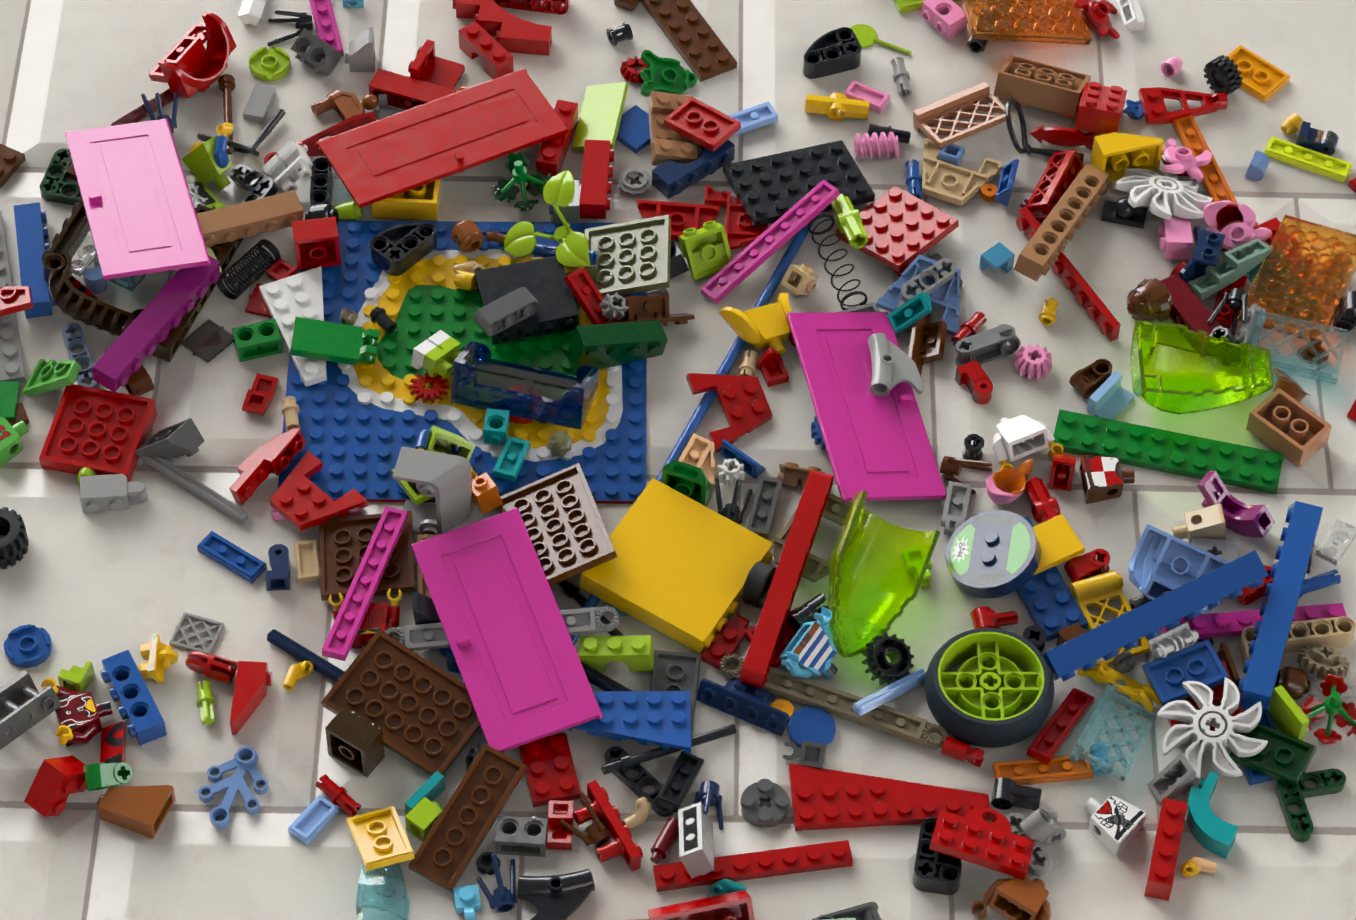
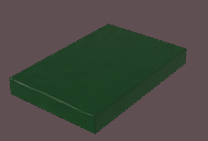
[1229,723,1317,788]

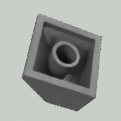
[135,418,205,458]

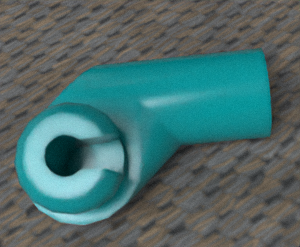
[709,879,747,896]

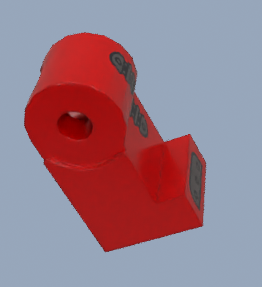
[955,360,993,405]

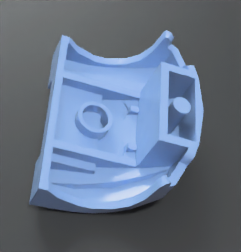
[1128,524,1229,614]

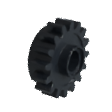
[862,633,914,686]

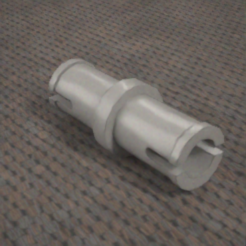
[891,57,912,98]

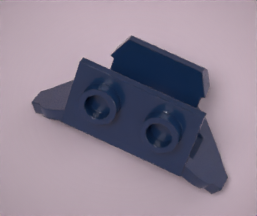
[1179,226,1225,280]

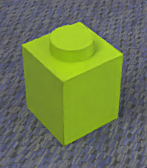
[405,797,443,841]

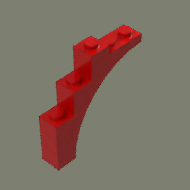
[453,0,552,56]

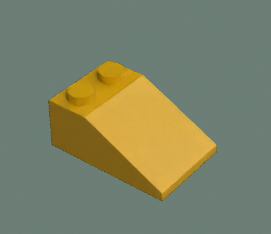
[1090,132,1164,182]

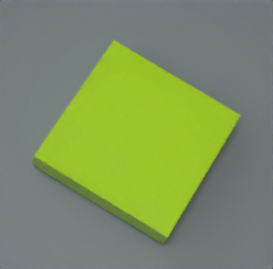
[1268,685,1309,741]

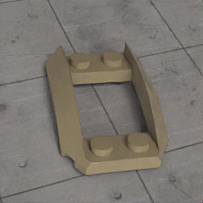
[773,493,872,582]

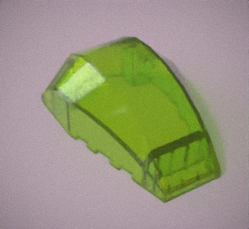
[1130,320,1274,414]

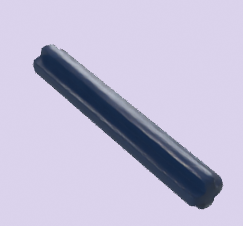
[267,629,345,683]

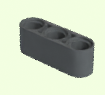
[473,287,540,336]

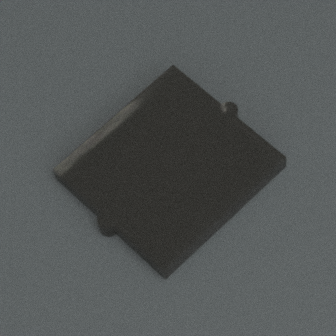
[181,319,233,363]

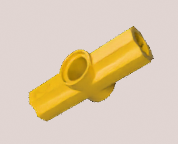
[805,93,870,121]

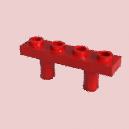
[573,780,643,872]

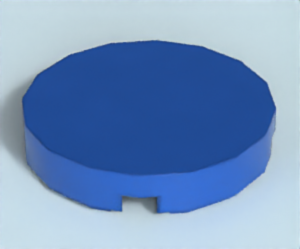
[3,624,52,668]
[788,706,836,747]

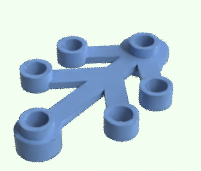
[198,746,269,829]

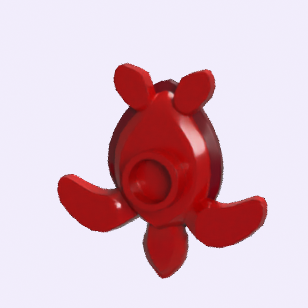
[1074,0,1120,39]

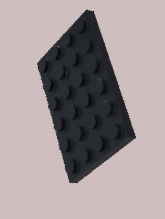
[723,140,875,227]

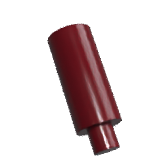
[650,817,679,864]

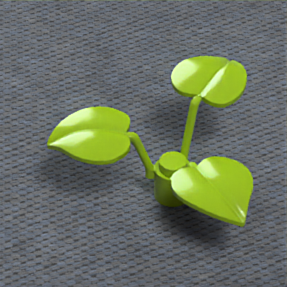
[504,170,590,268]

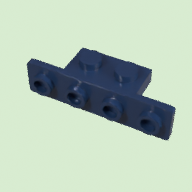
[696,678,789,736]

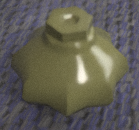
[547,430,573,457]

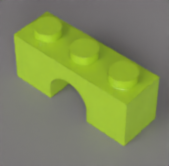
[578,635,655,672]

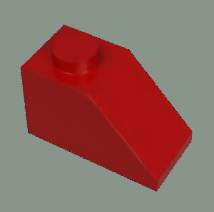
[1048,453,1076,492]

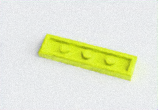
[1264,136,1352,183]

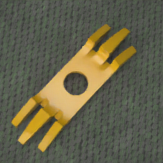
[1077,661,1162,713]

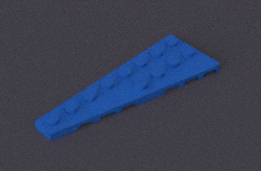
[566,691,691,753]

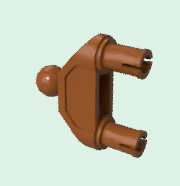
[310,90,378,137]

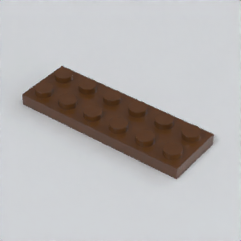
[641,0,737,82]
[408,743,527,892]

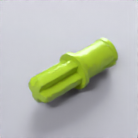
[196,680,216,726]

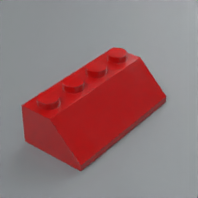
[648,890,755,920]

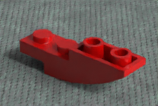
[229,428,306,505]

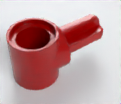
[970,606,1018,629]

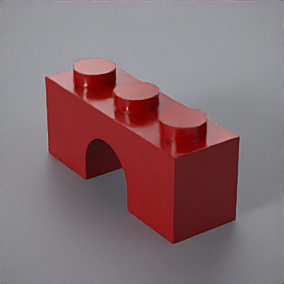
[458,21,514,79]

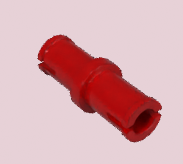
[951,311,987,348]
[316,774,361,817]

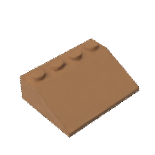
[993,55,1091,118]

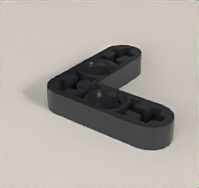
[229,164,278,203]

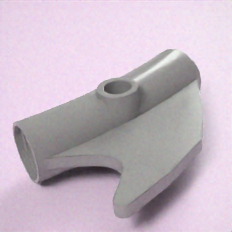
[867,333,923,397]

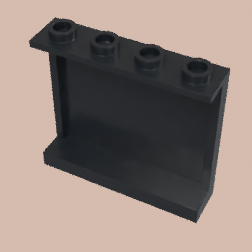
[474,256,579,345]

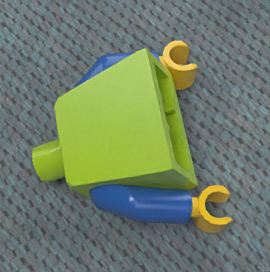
[182,122,234,190]
[415,425,478,480]

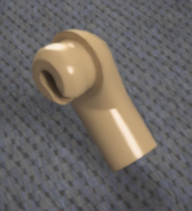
[453,261,485,276]
[622,797,652,830]

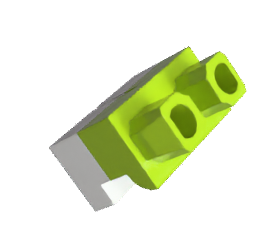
[411,330,467,378]

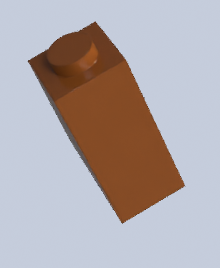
[97,785,176,838]

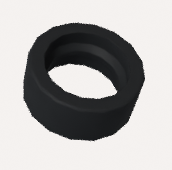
[742,561,776,609]

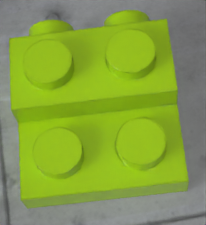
[678,221,732,280]

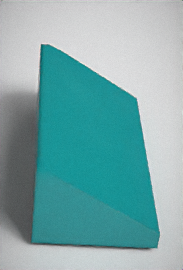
[887,292,932,334]

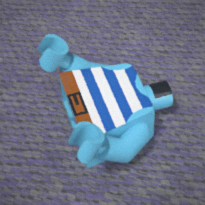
[779,606,838,679]

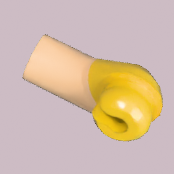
[1181,857,1217,877]

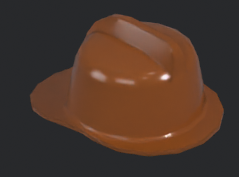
[1273,367,1311,403]

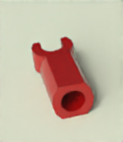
[941,736,985,767]

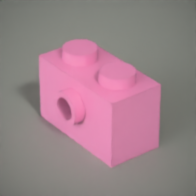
[1158,216,1193,260]

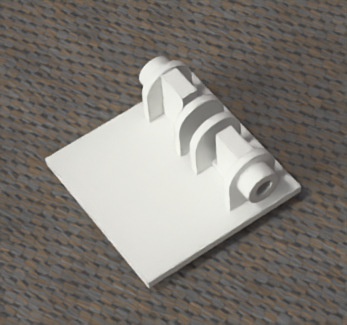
[1148,622,1199,660]

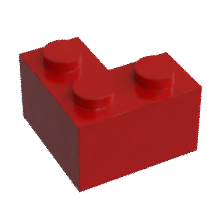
[24,755,87,817]

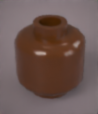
[1274,666,1311,700]

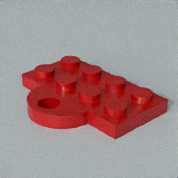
[929,807,1035,880]

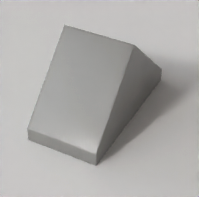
[1147,753,1196,803]

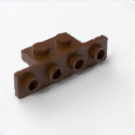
[606,293,695,327]
[908,313,948,377]

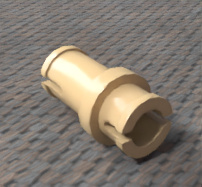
[738,350,758,376]
[281,396,300,431]

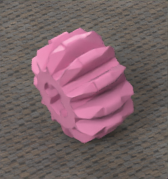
[1015,343,1053,381]

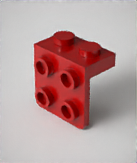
[408,39,465,89]

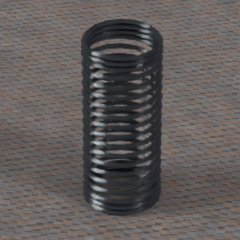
[217,239,281,300]

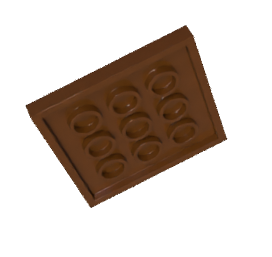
[319,511,416,601]

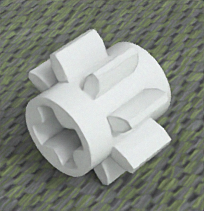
[717,458,745,487]

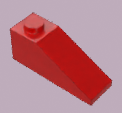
[230,661,273,735]

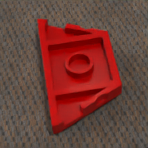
[637,199,720,241]

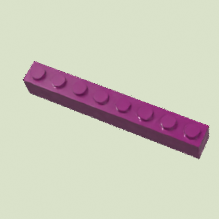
[92,256,221,393]

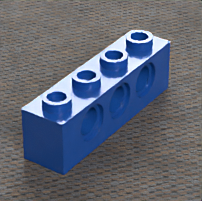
[100,650,167,746]

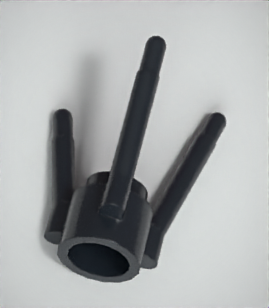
[267,10,313,46]
[1207,288,1249,336]
[714,477,753,524]

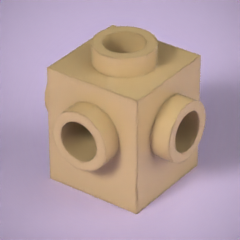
[781,263,819,297]

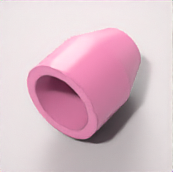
[1161,57,1183,78]

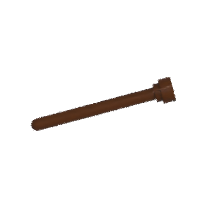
[218,74,235,155]

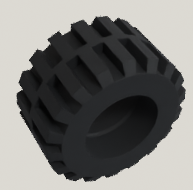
[0,507,29,569]

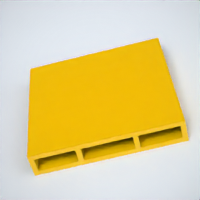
[579,478,774,654]

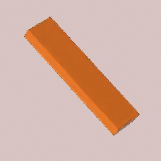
[992,754,1093,785]

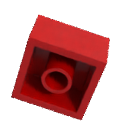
[292,217,341,270]

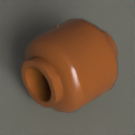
[451,220,483,252]

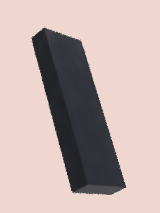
[654,750,705,813]

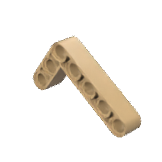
[1239,616,1356,666]

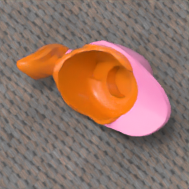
[986,459,1034,505]

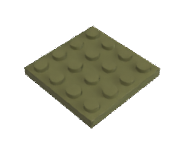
[584,215,671,298]

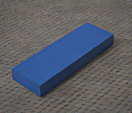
[197,531,267,584]

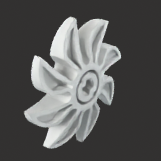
[1115,167,1213,220]
[1157,677,1268,781]

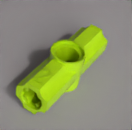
[831,194,868,249]

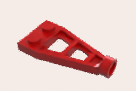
[1138,87,1228,125]
[295,111,376,157]

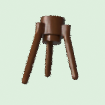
[940,456,992,494]
[560,792,611,848]

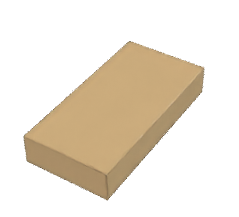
[294,539,320,584]

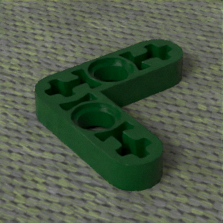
[40,148,82,206]
[1276,768,1346,842]

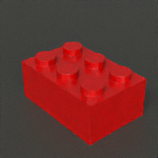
[1074,82,1127,134]

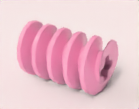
[854,132,899,160]

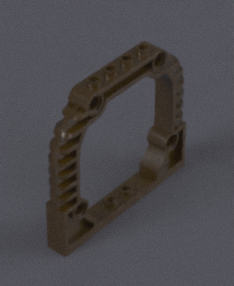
[42,199,244,363]

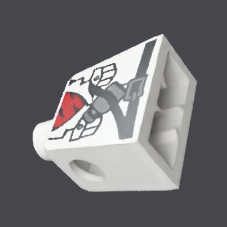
[1083,796,1147,856]

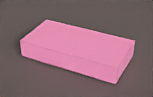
[843,80,890,114]

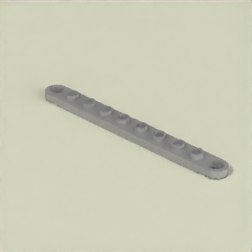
[384,606,620,651]

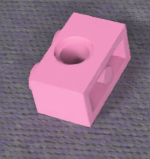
[921,0,968,40]

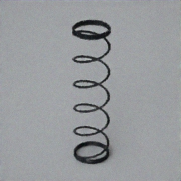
[807,214,868,310]

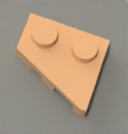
[678,433,715,489]

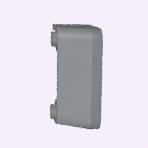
[393,446,473,535]

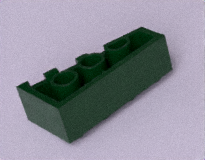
[566,320,668,376]

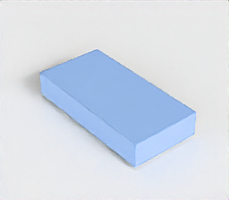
[288,795,339,845]

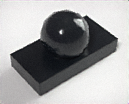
[1101,197,1148,229]

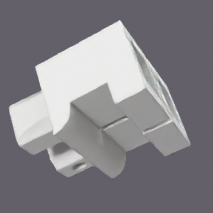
[262,140,313,192]

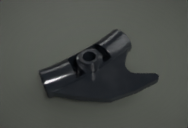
[517,869,595,920]

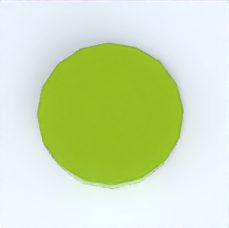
[249,47,291,82]

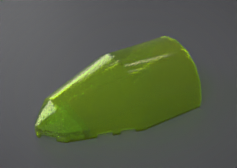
[828,491,940,658]

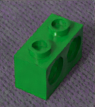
[232,319,283,362]

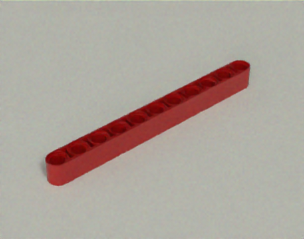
[740,470,834,687]

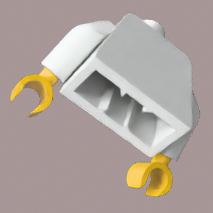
[993,415,1064,470]

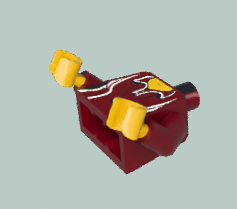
[41,678,113,747]

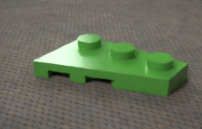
[22,359,81,397]

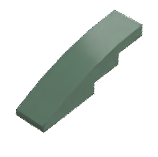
[1188,238,1272,300]

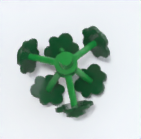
[491,152,552,211]

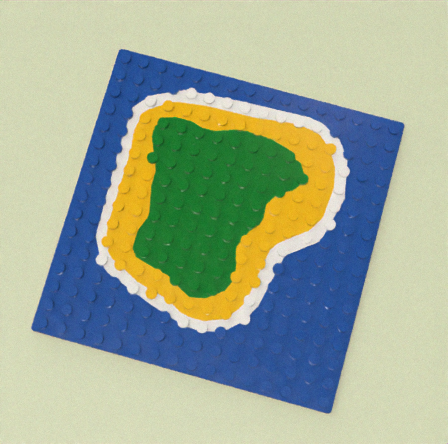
[278,221,647,504]

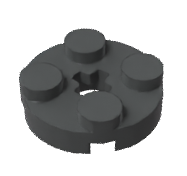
[740,779,790,828]

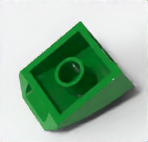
[662,460,711,507]

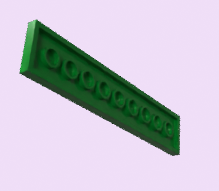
[1053,409,1284,494]

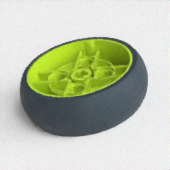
[925,628,1054,748]

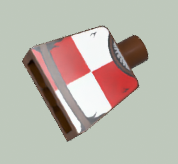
[1079,455,1135,504]

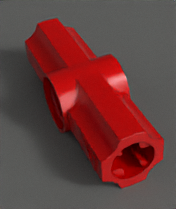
[1024,477,1060,524]

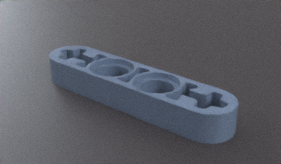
[62,323,99,389]

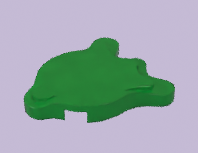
[640,50,697,97]

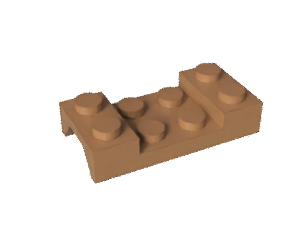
[648,91,697,166]

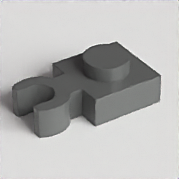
[783,740,827,768]

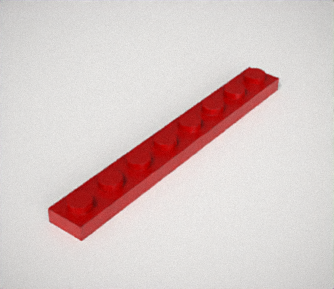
[1016,206,1121,342]
[653,840,853,892]

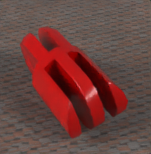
[185,651,238,685]

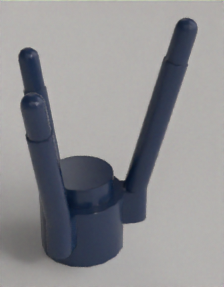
[141,92,178,134]
[692,781,724,830]
[477,854,517,913]

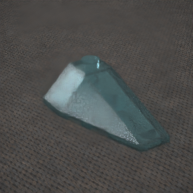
[356,862,410,920]

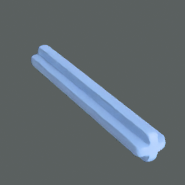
[853,669,926,716]

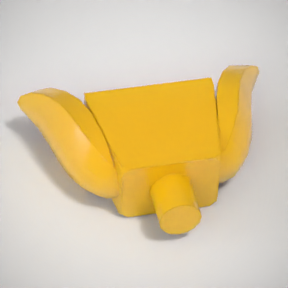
[719,293,792,355]

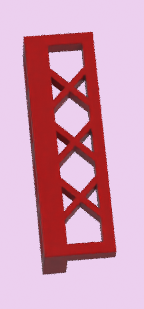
[1026,149,1084,217]

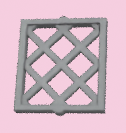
[169,612,224,655]

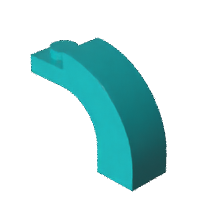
[1186,771,1238,859]

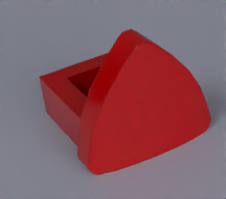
[757,347,789,387]

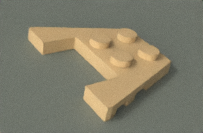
[922,138,1004,206]

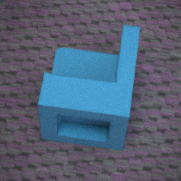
[979,242,1015,273]

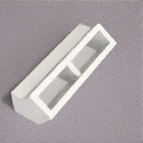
[238,0,266,27]
[1117,0,1145,32]

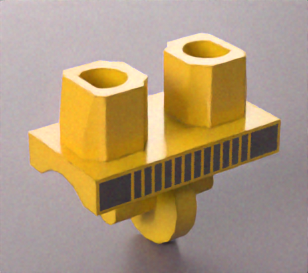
[138,634,178,684]

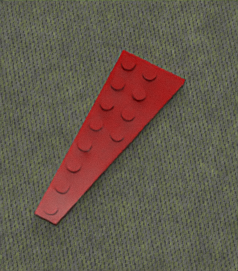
[788,764,990,831]

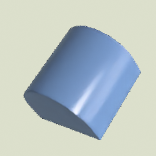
[938,144,965,167]
[1245,150,1270,181]
[82,266,108,295]

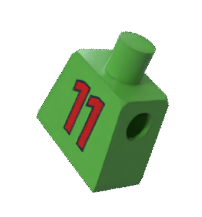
[0,417,29,468]

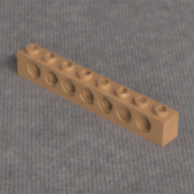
[1013,163,1109,282]

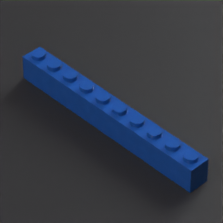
[1238,501,1323,710]
[1043,550,1268,682]

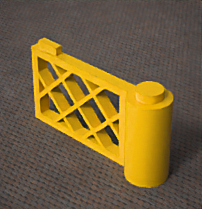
[1069,570,1150,665]

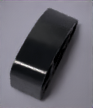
[803,27,862,79]
[370,223,437,276]
[913,817,962,895]

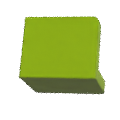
[57,661,95,692]

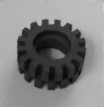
[1204,55,1243,95]

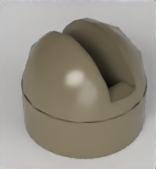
[339,308,359,325]

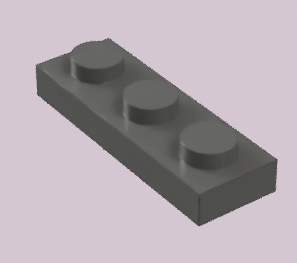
[746,476,783,539]

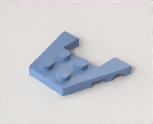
[876,254,961,336]

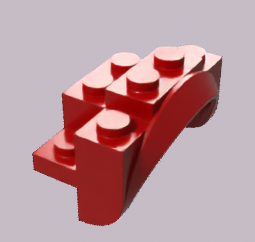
[148,11,237,98]

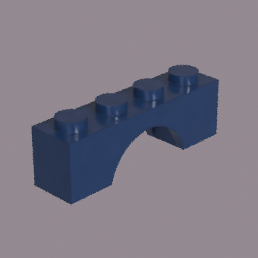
[652,139,735,199]

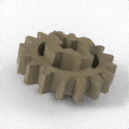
[1296,644,1350,680]

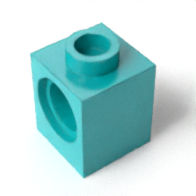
[483,408,510,446]

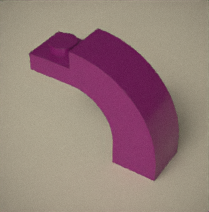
[1197,471,1275,538]

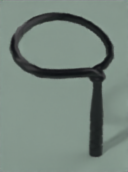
[1005,98,1084,162]
[197,108,286,157]

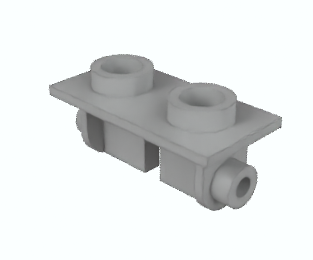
[1236,303,1267,351]

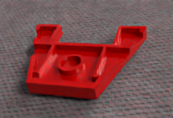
[704,186,768,250]
[686,373,773,453]
[270,451,368,531]

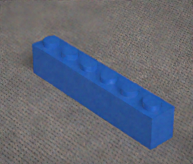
[13,202,56,319]

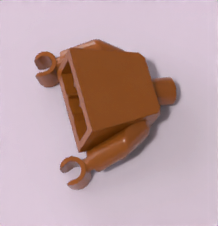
[972,877,1051,920]

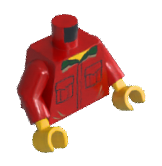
[328,588,402,650]

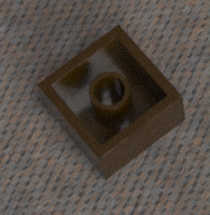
[325,708,385,777]

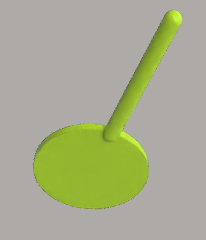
[850,24,912,55]

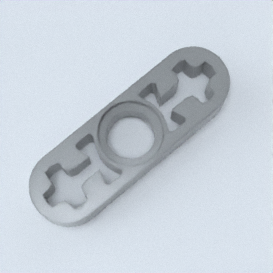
[901,258,956,303]
[1006,812,1050,877]

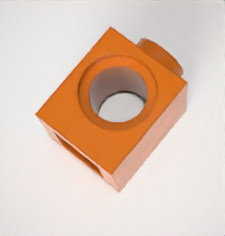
[472,473,503,515]

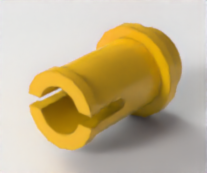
[1039,298,1058,326]

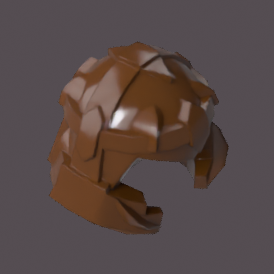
[1127,278,1173,324]

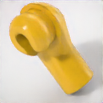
[282,661,314,691]

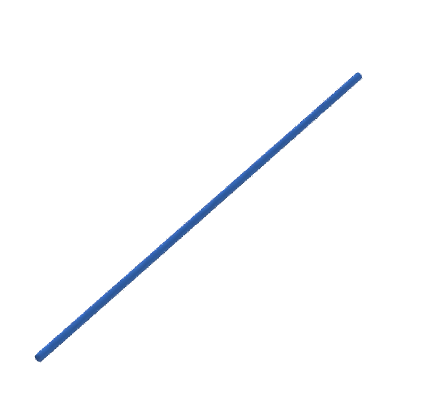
[570,214,819,646]

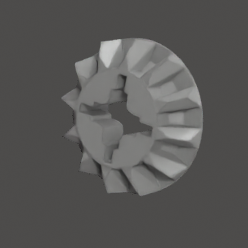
[618,168,652,197]

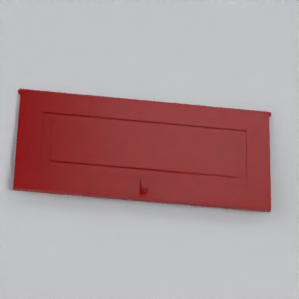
[315,68,568,208]

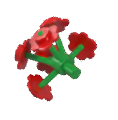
[1299,674,1356,745]

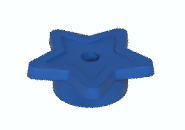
[1123,99,1144,120]

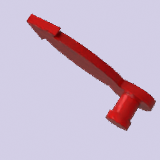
[1030,125,1102,150]

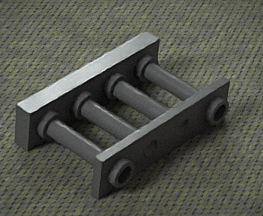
[0,670,62,750]

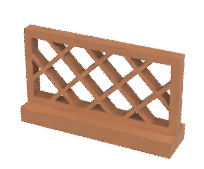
[913,82,1012,148]

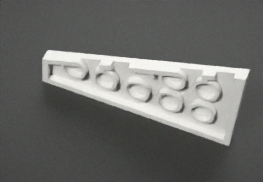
[259,266,327,387]

